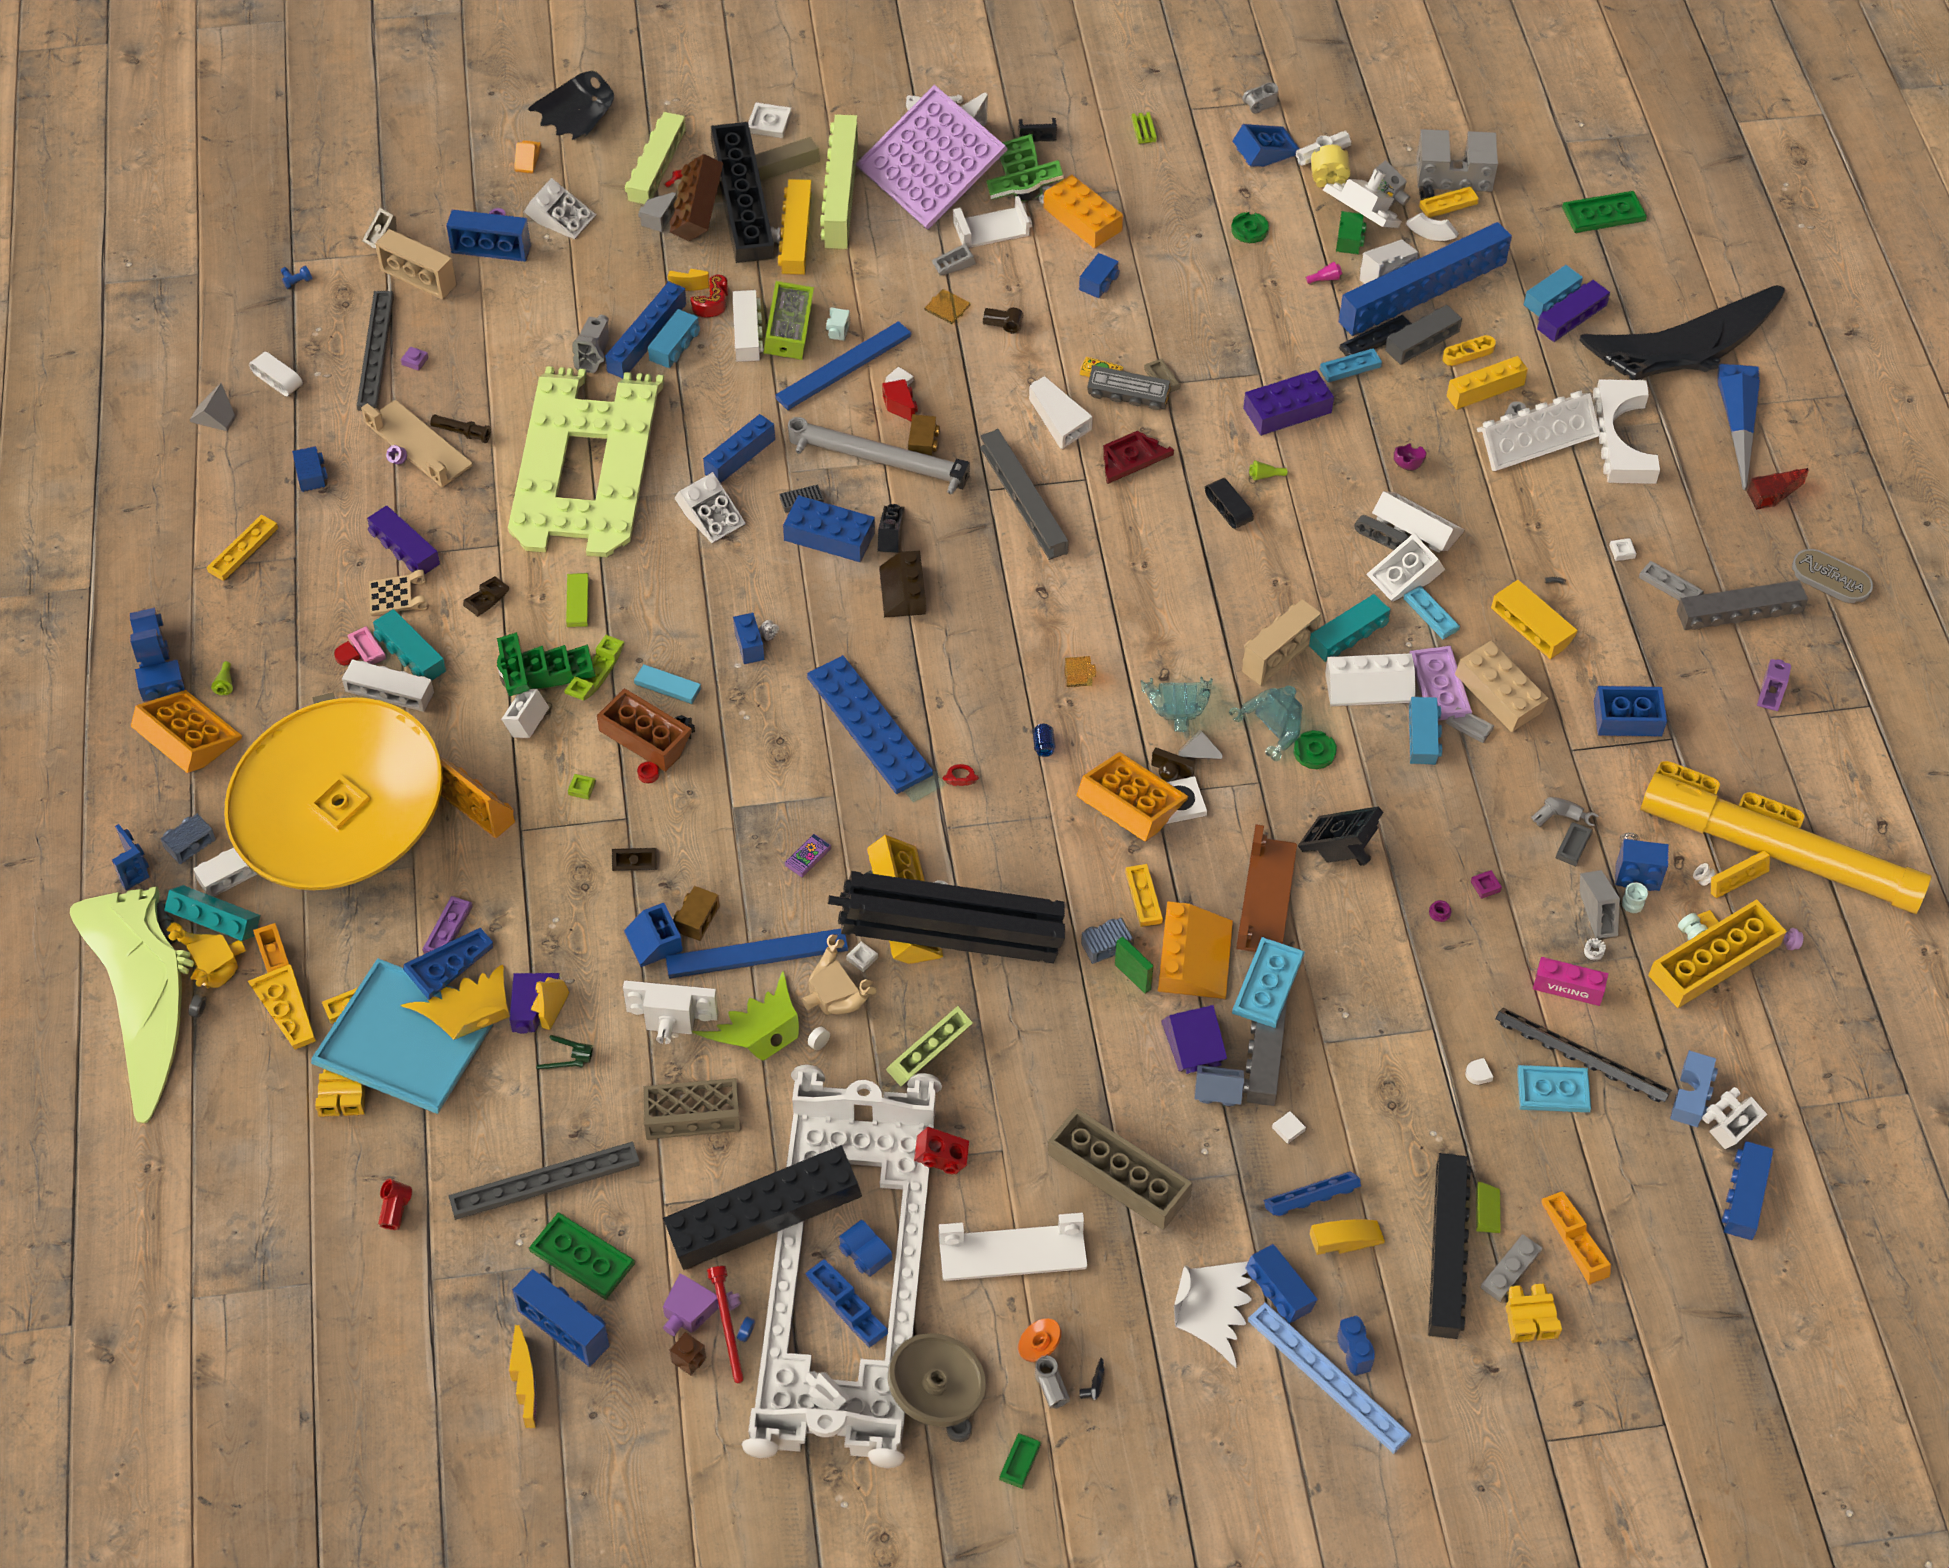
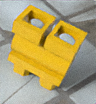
[315,1069,365,1117]
[1505,1284,1562,1343]

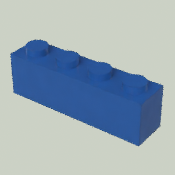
[703,414,775,484]
[1722,1141,1774,1241]

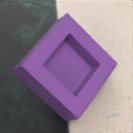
[401,347,429,371]

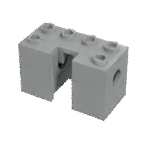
[1416,129,1498,192]

